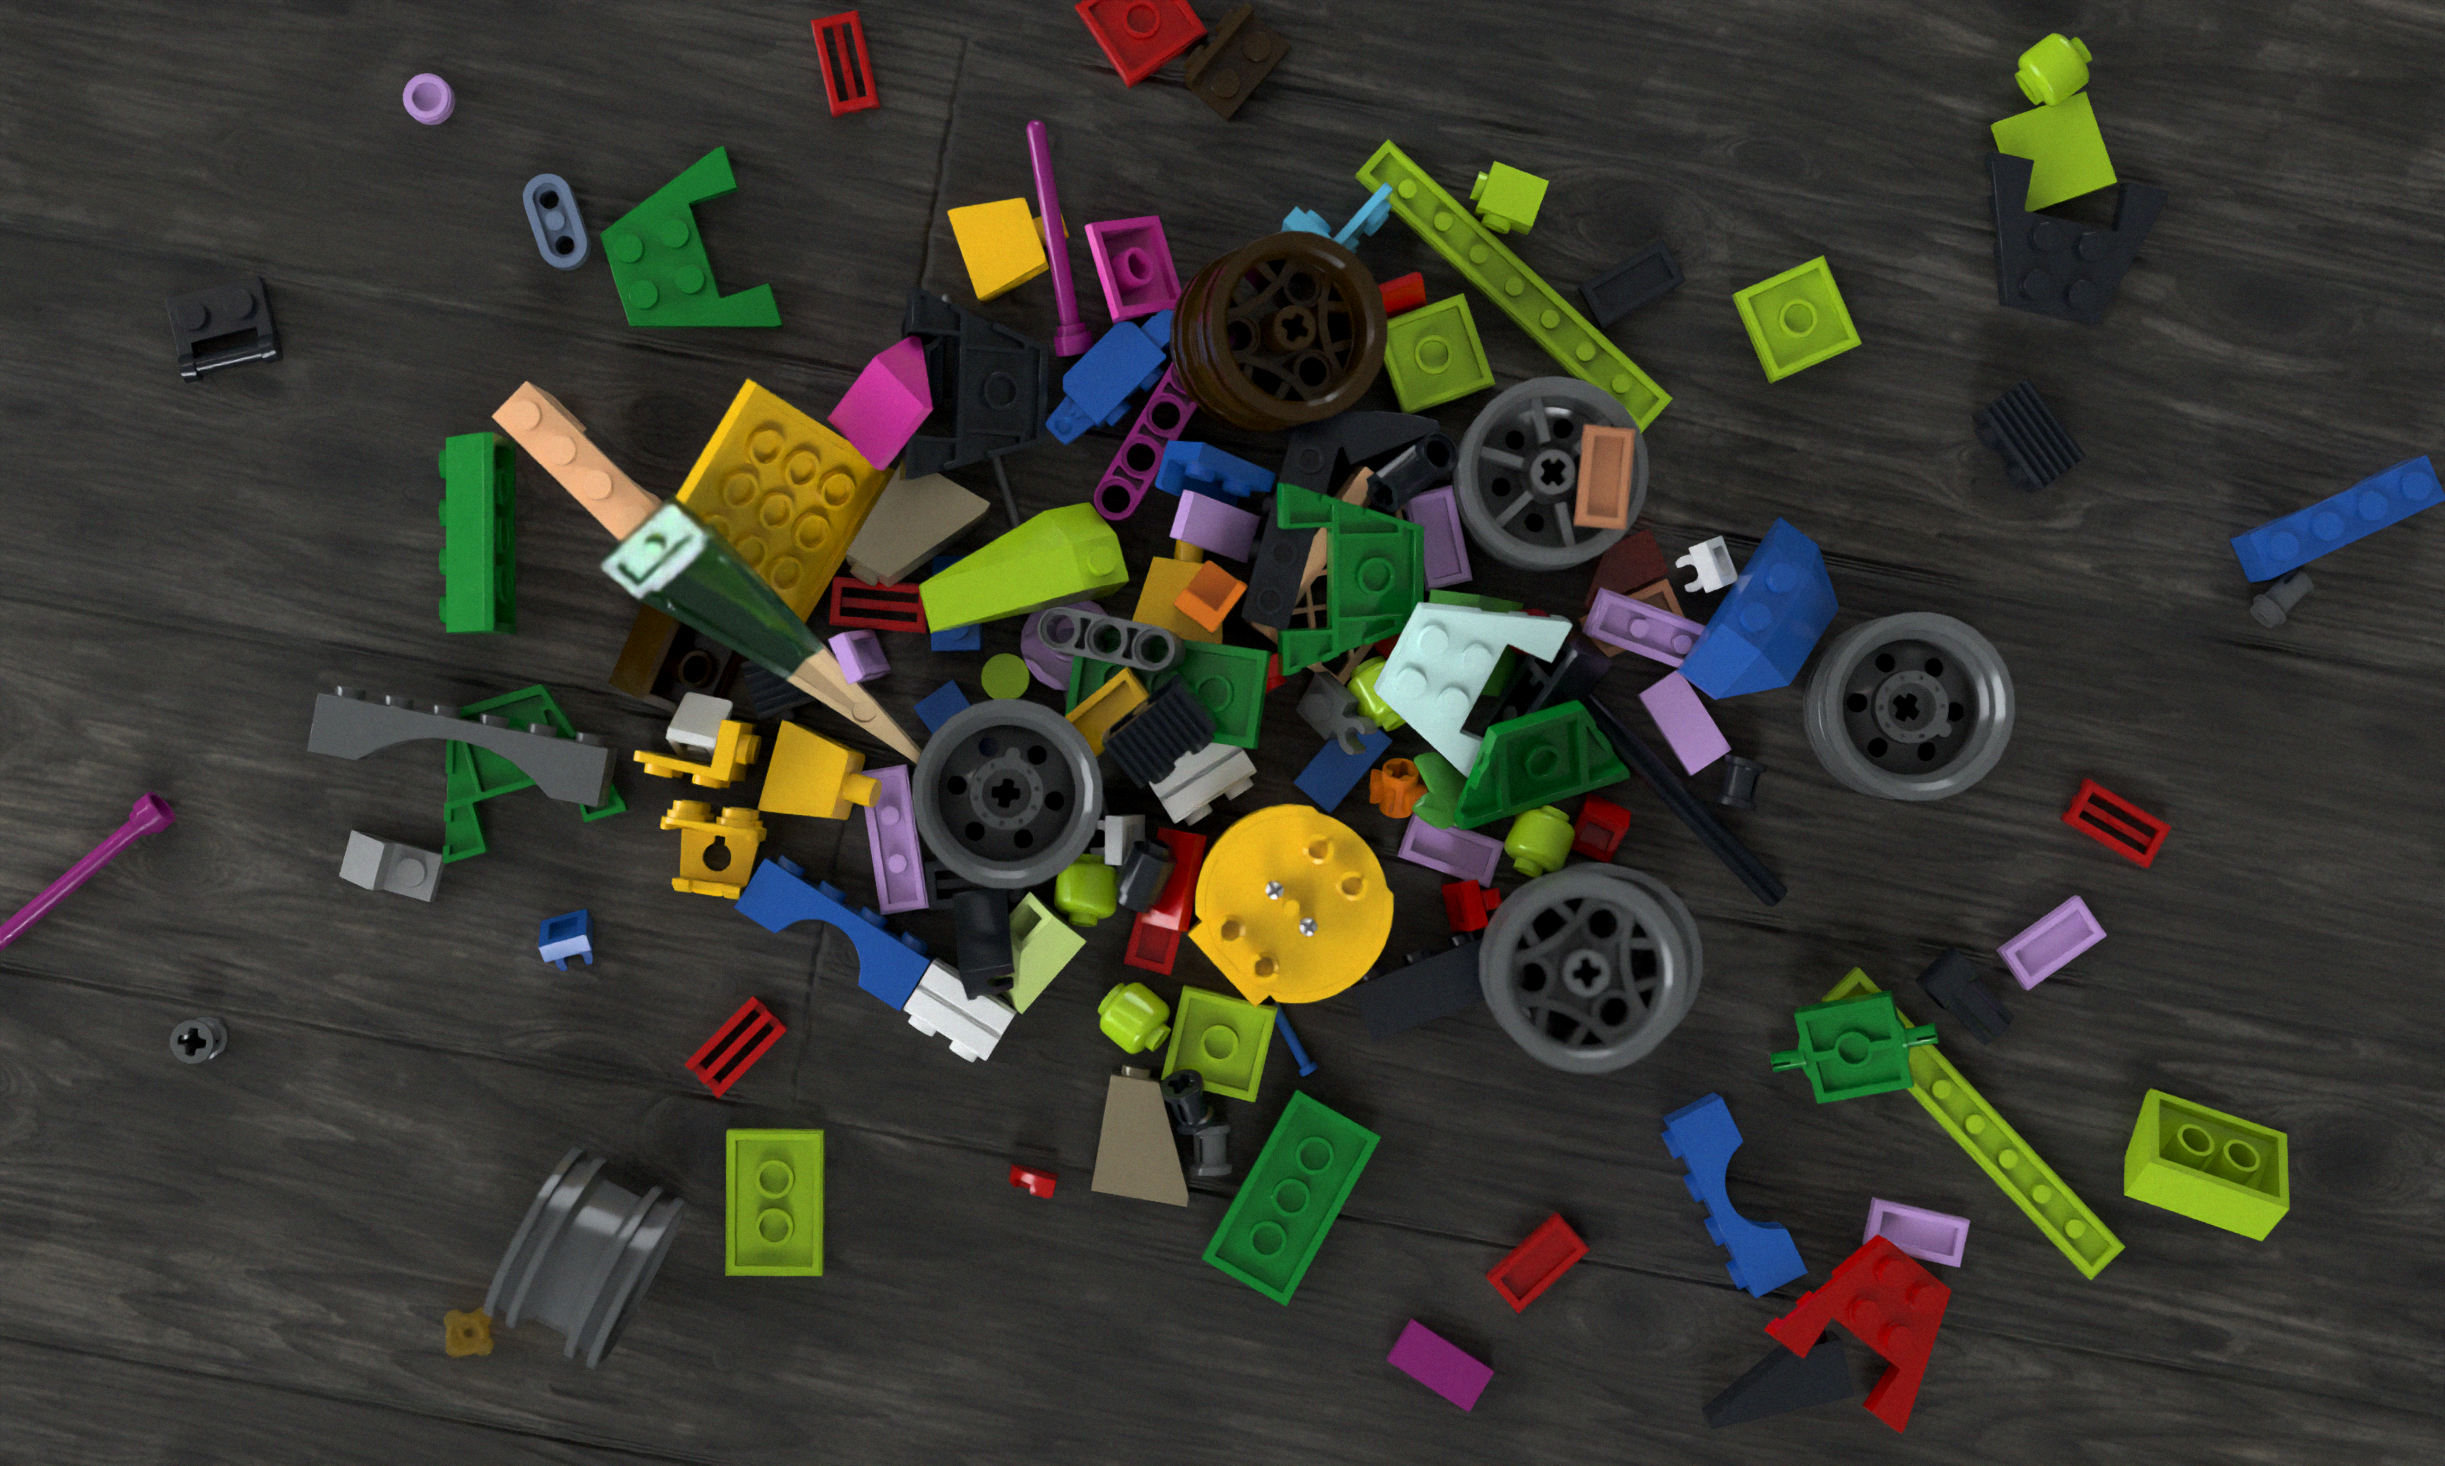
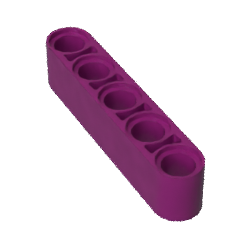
[1094,326,1238,523]

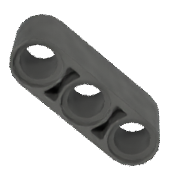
[1038,607,1186,673]

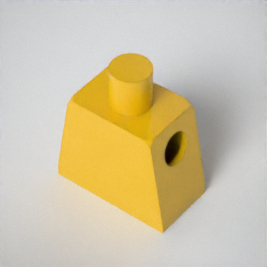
[947,198,1069,305]
[1132,539,1223,645]
[758,720,882,820]

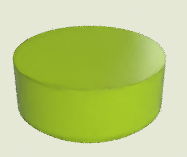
[981,653,1031,700]

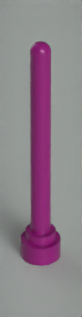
[1026,120,1094,357]
[0,791,176,952]

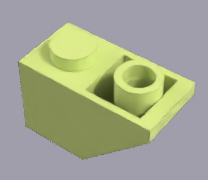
[994,892,1087,1014]

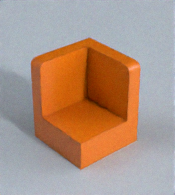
[1173,561,1248,635]

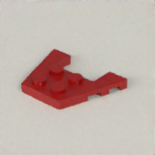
[1764,1234,1952,1434]

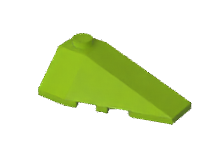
[918,502,1130,633]

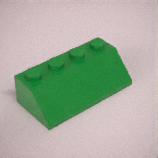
[439,432,516,635]

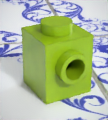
[1470,161,1549,235]

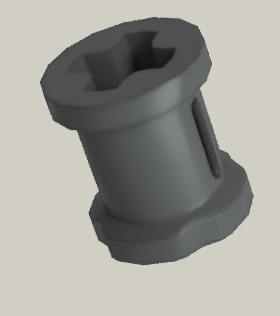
[170,1016,229,1064]
[1189,1122,1232,1176]

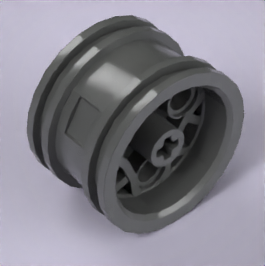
[1479,871,1687,1073]

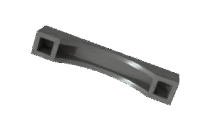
[307,685,618,807]

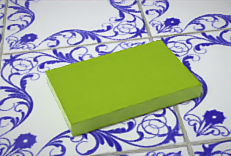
[725,1128,825,1276]

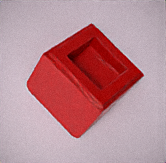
[1377,271,1428,320]
[1570,793,1631,863]

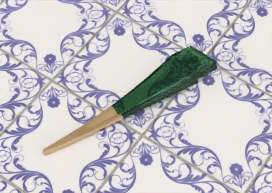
[600,494,923,764]

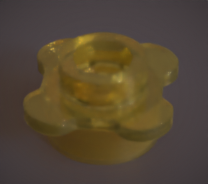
[444,1308,494,1358]

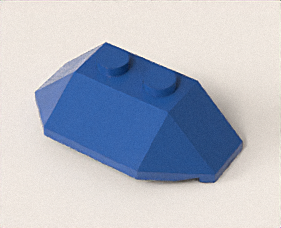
[1676,517,1839,700]

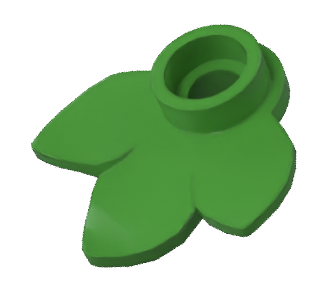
[1412,752,1477,830]

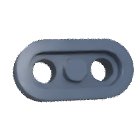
[523,174,591,271]

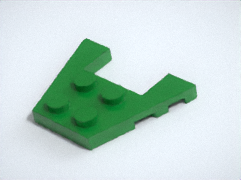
[600,146,784,329]
[1277,482,1424,676]
[442,684,630,864]

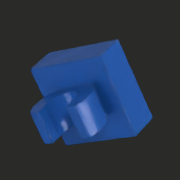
[538,908,594,972]

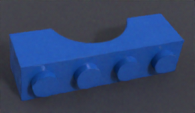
[2230,455,2445,583]
[734,854,935,1011]
[1661,1092,1808,1298]

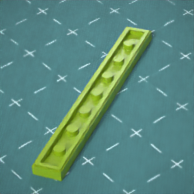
[1355,139,1673,433]
[1821,967,2125,1280]

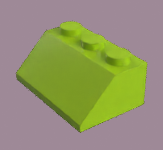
[2124,1088,2290,1241]

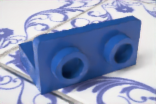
[1155,440,1276,508]

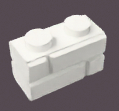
[1149,743,1257,826]
[903,957,1017,1062]

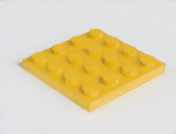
[644,379,895,636]

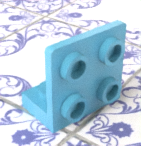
[1281,182,1393,254]

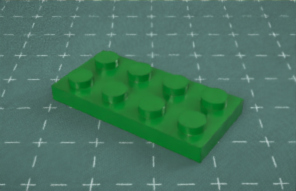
[1065,629,1271,749]
[1202,1088,1381,1306]

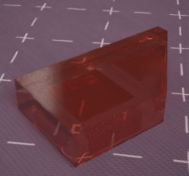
[1583,528,1669,609]

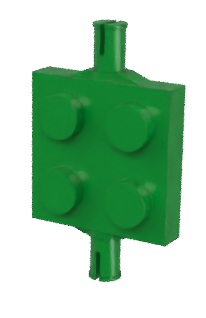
[1770,990,1939,1104]

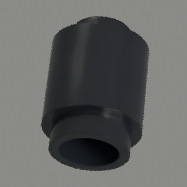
[1115,837,1178,913]

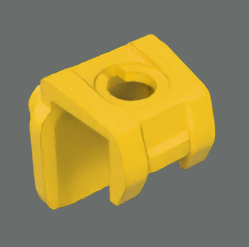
[660,799,767,900]

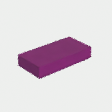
[1386,1317,1495,1412]

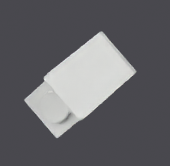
[666,692,733,764]

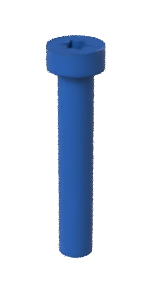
[1271,1002,1318,1077]

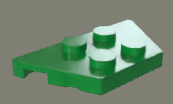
[1453,700,1630,831]

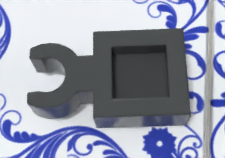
[1295,671,1378,755]

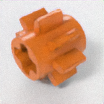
[1369,758,1428,818]

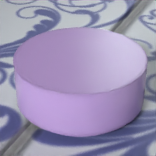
[403,73,455,125]

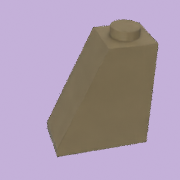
[846,465,990,587]
[1091,1064,1189,1207]

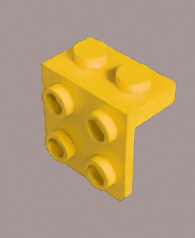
[633,719,761,789]

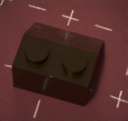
[608,594,752,713]

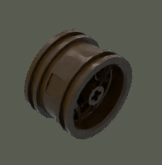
[1170,231,1387,433]

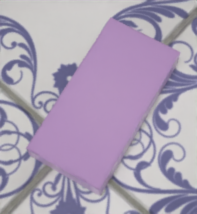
[1404,485,1473,591]
[1170,490,1260,563]
[829,629,891,685]
[1637,669,1732,776]
[1397,812,1504,888]
[1997,895,2107,990]
[1862,1197,1970,1268]

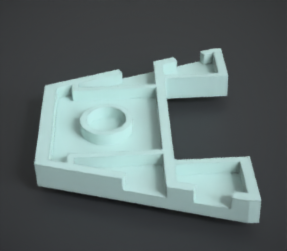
[1373,602,1573,778]

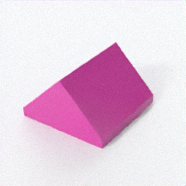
[1084,215,1182,326]
[828,335,933,471]

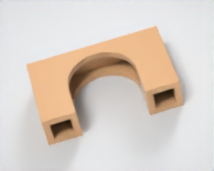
[492,381,669,563]

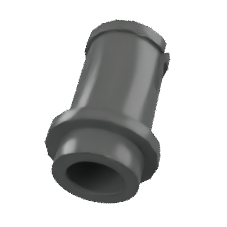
[2250,568,2314,628]

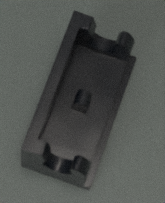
[953,888,1015,1001]

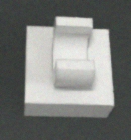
[1675,535,1738,593]
[1090,814,1145,865]

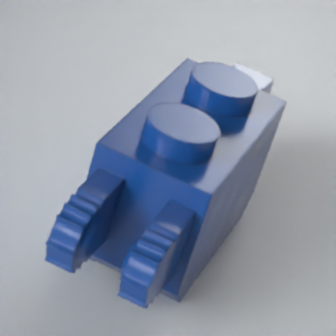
[1045,308,1173,446]

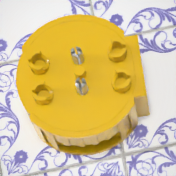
[1188,803,1393,1008]

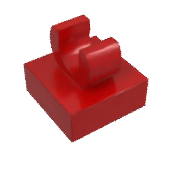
[1440,879,1502,932]

